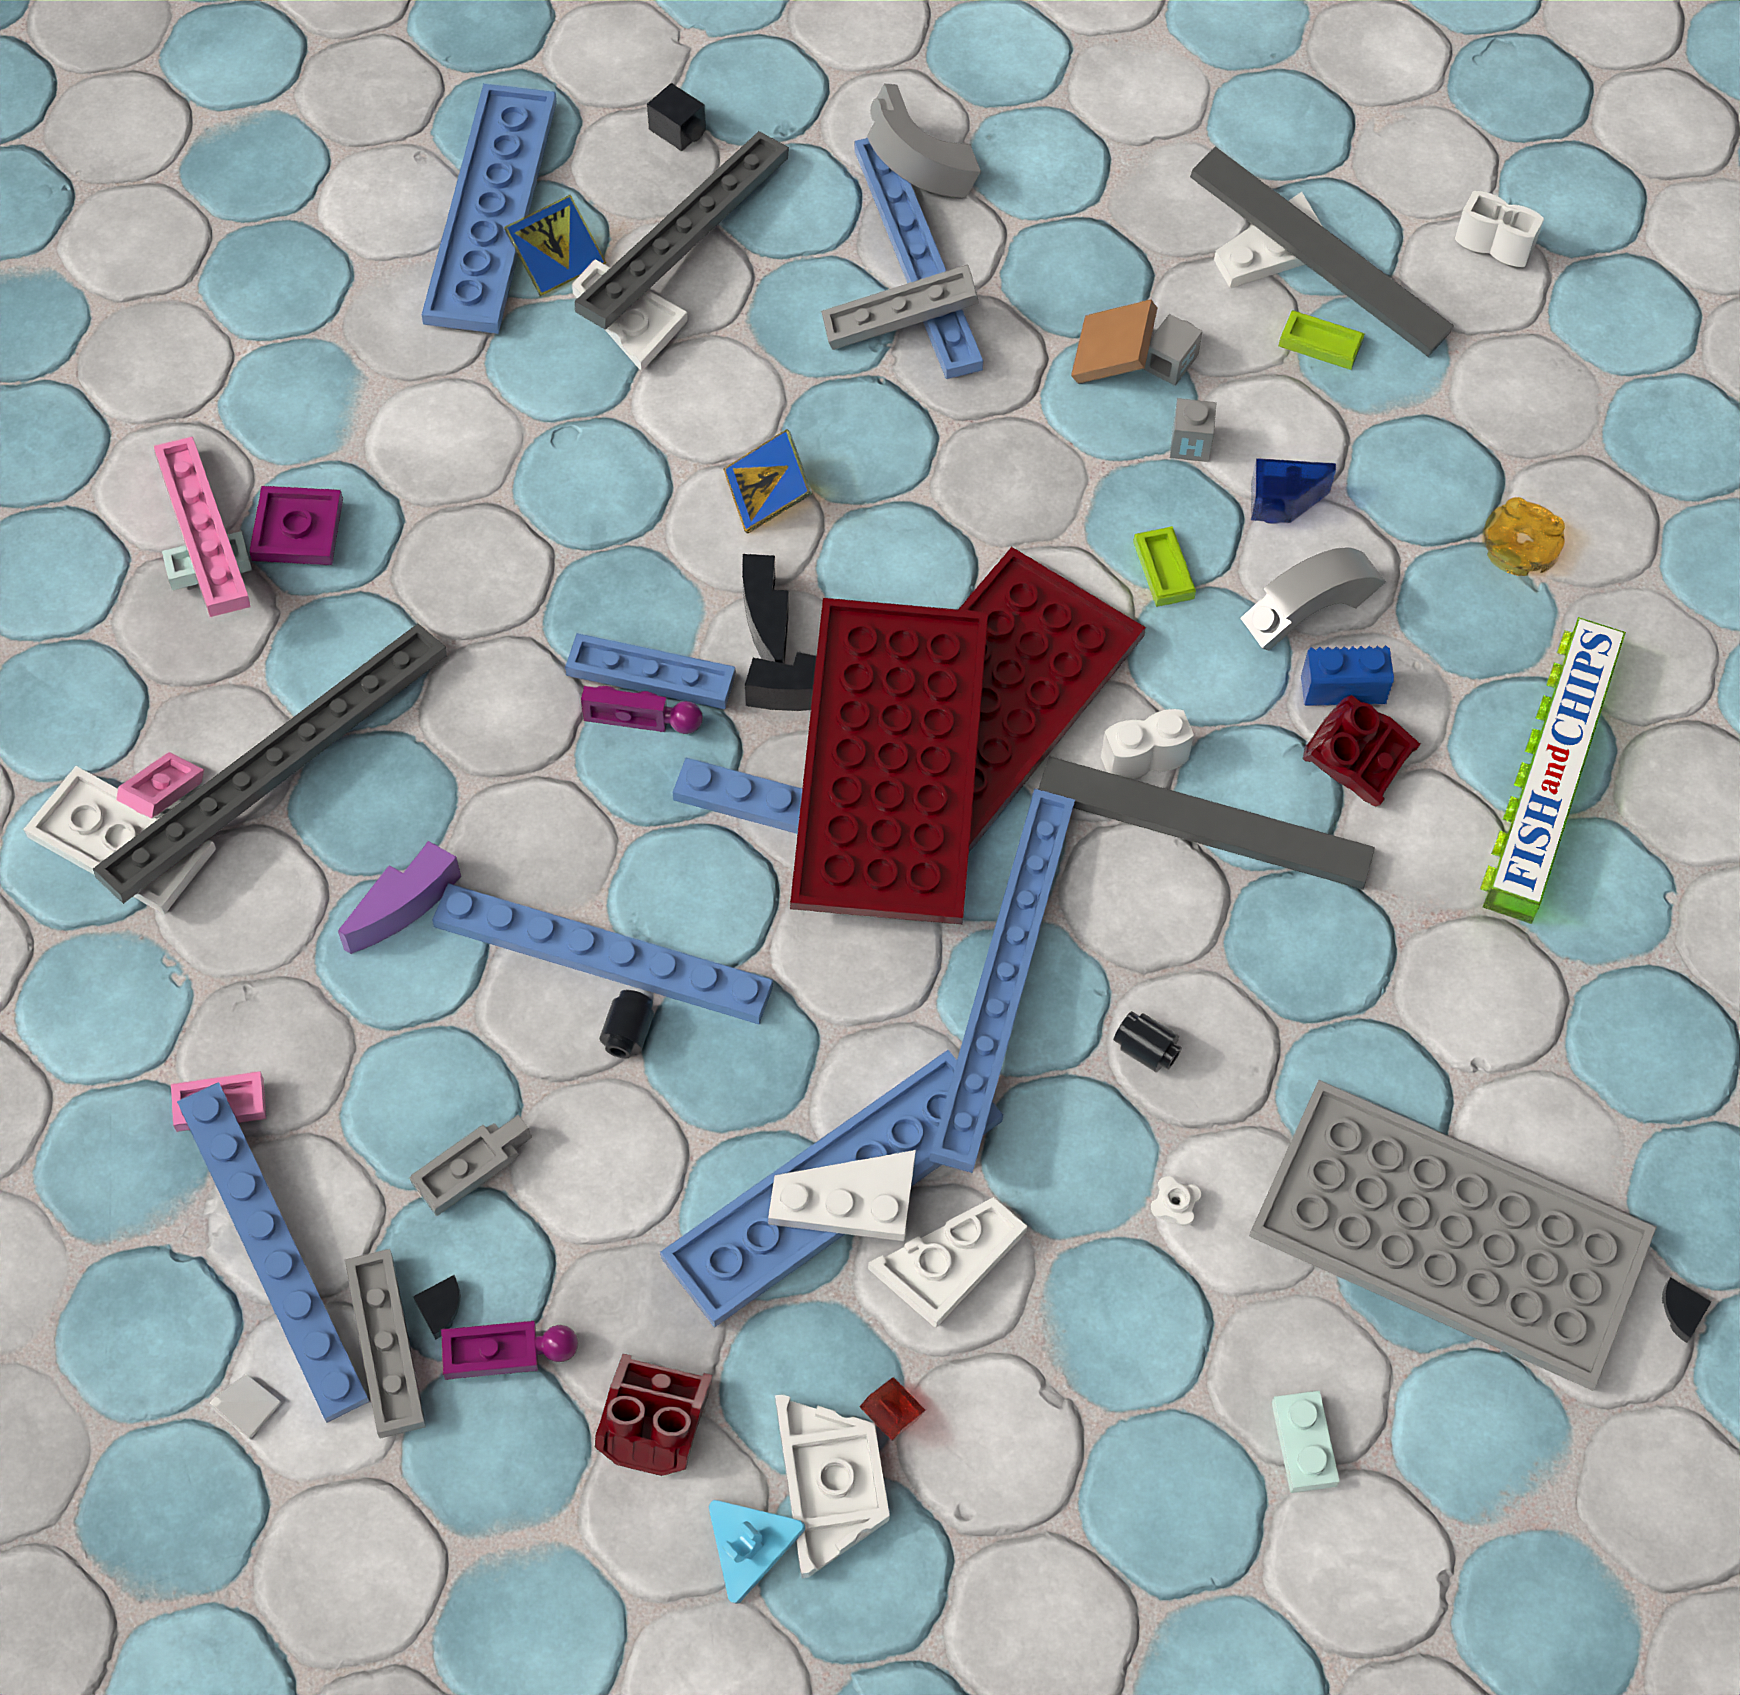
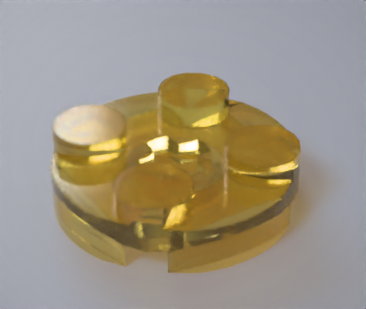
[1482,497,1565,576]

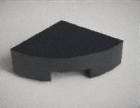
[413,1275,461,1340]
[1662,1277,1711,1343]

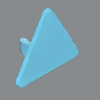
[709,1500,805,1604]

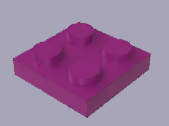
[249,486,343,565]

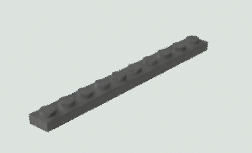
[93,623,447,904]

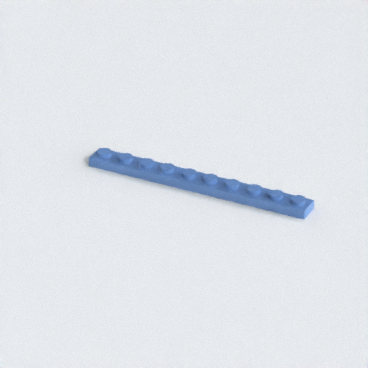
[929,789,1075,1173]

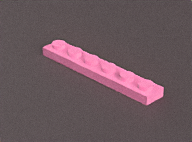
[154,436,250,617]

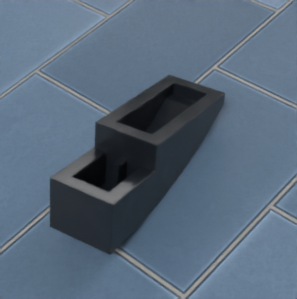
[742,554,789,664]
[745,652,816,711]

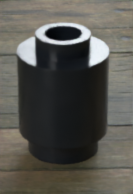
[599,990,654,1059]
[1113,1011,1182,1072]

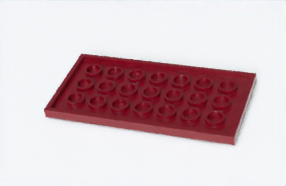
[959,546,1146,852]
[790,598,988,925]

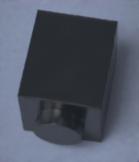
[647,83,706,151]

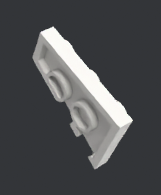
[1214,192,1323,288]
[572,259,688,372]
[768,1150,916,1241]
[868,1197,1028,1328]

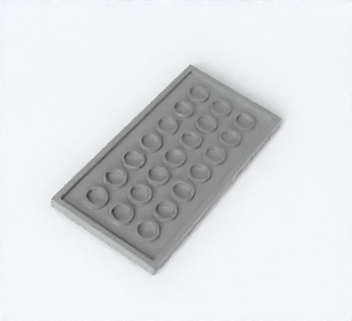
[1249,1080,1657,1391]

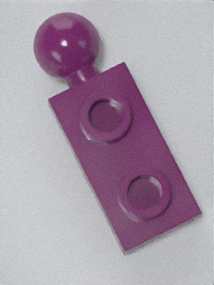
[581,686,703,734]
[441,1321,578,1380]

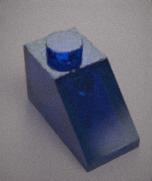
[1251,458,1336,524]

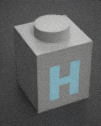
[1144,314,1203,386]
[1170,398,1217,462]

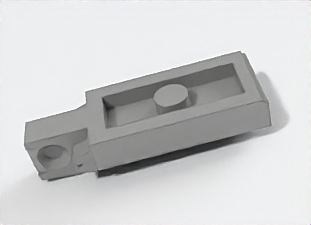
[409,1115,532,1216]

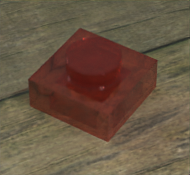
[860,1377,926,1441]

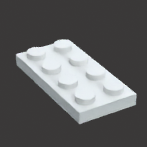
[23,766,216,914]

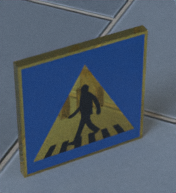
[504,195,606,296]
[723,429,813,534]

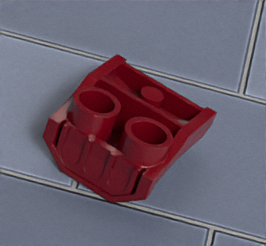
[1303,695,1421,807]
[595,1353,713,1476]

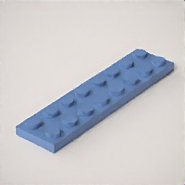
[421,83,557,334]
[660,1050,1003,1328]

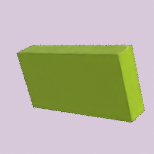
[1278,310,1365,370]
[1133,526,1196,607]

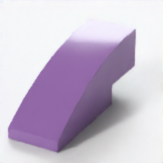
[338,841,461,954]

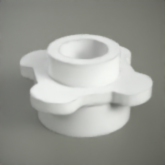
[1150,1176,1201,1226]

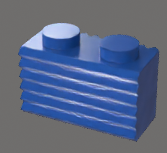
[1301,645,1394,706]

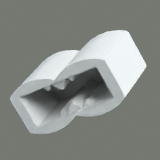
[1455,191,1544,267]
[1101,709,1194,780]

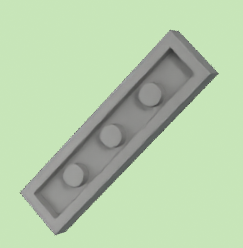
[821,264,979,350]
[345,1249,426,1439]

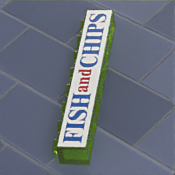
[1480,617,1626,924]

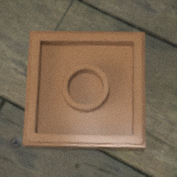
[1071,299,1158,384]

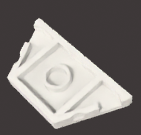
[775,1395,890,1579]

